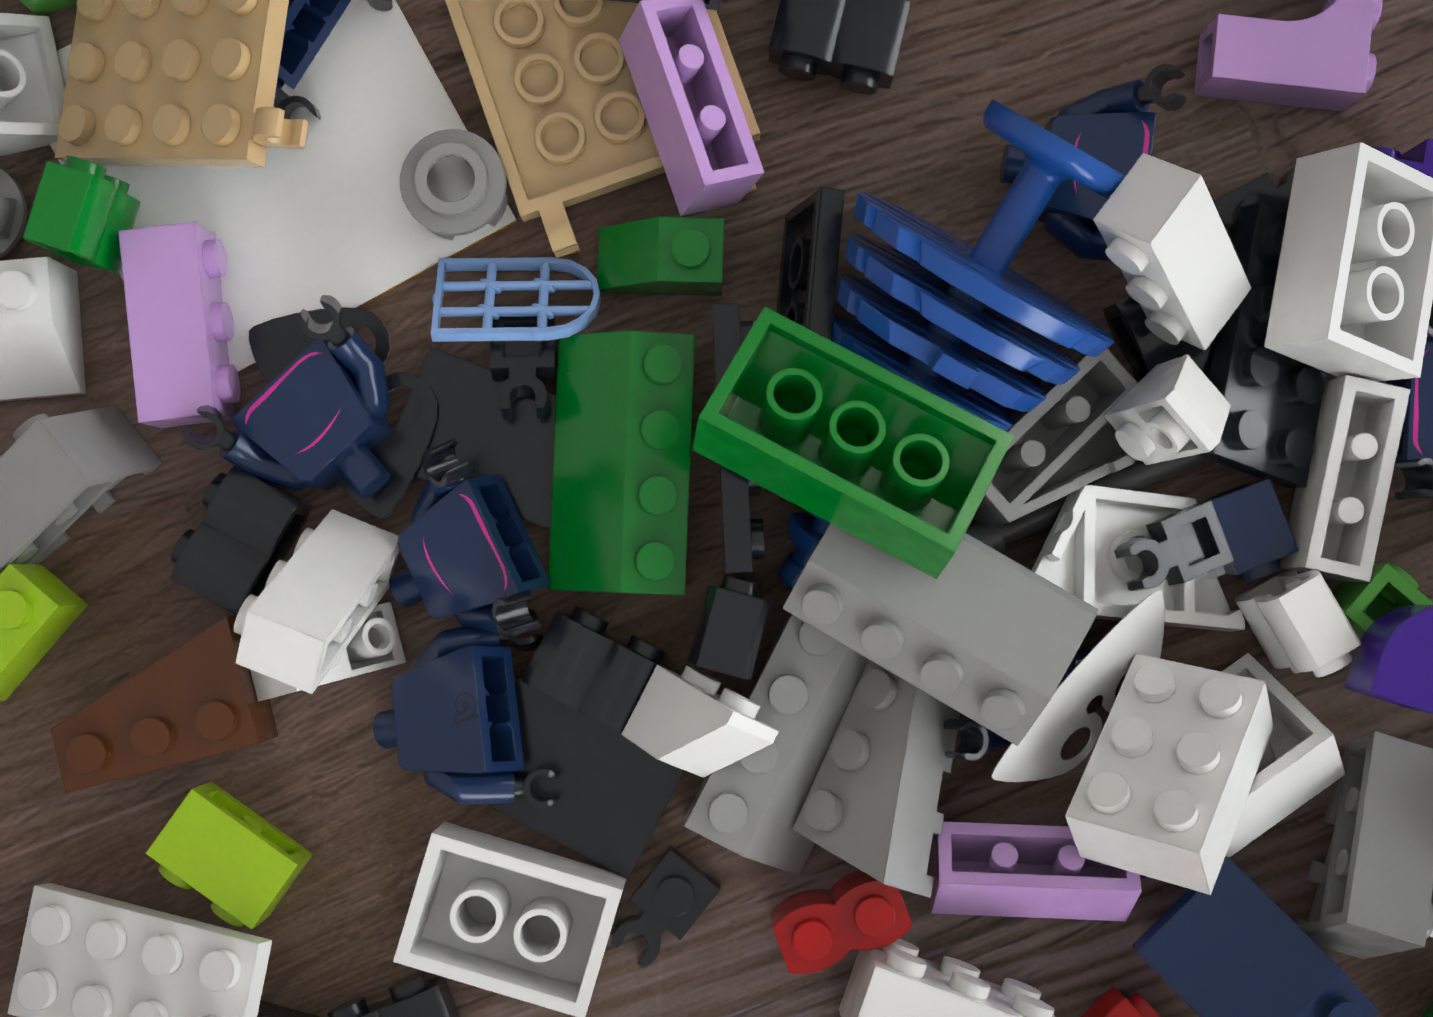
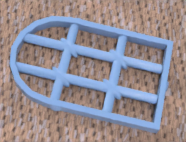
[431,257,601,342]

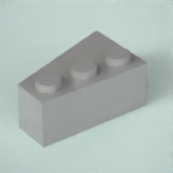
[973,349,1138,527]
[0,405,163,574]
[792,659,960,898]
[1295,731,1433,959]

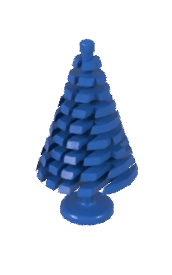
[779,99,1125,590]

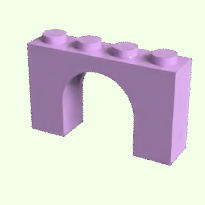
[1194,0,1383,112]

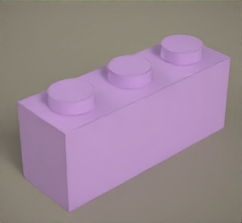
[619,0,765,216]
[118,221,241,428]
[929,822,1142,921]

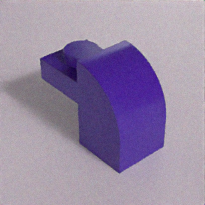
[1344,605,1433,714]

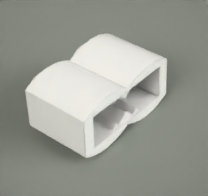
[1235,570,1361,677]

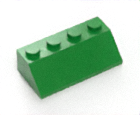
[692,306,1014,579]
[547,330,695,595]

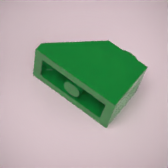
[597,216,724,296]

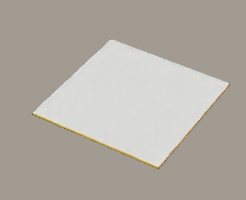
[50,0,517,373]

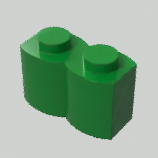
[22,155,140,275]

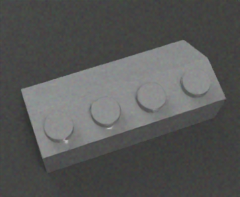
[782,523,1099,746]
[684,613,868,875]

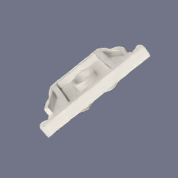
[1031,485,1245,632]

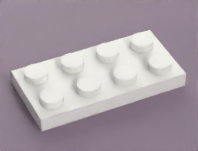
[7,883,272,1017]

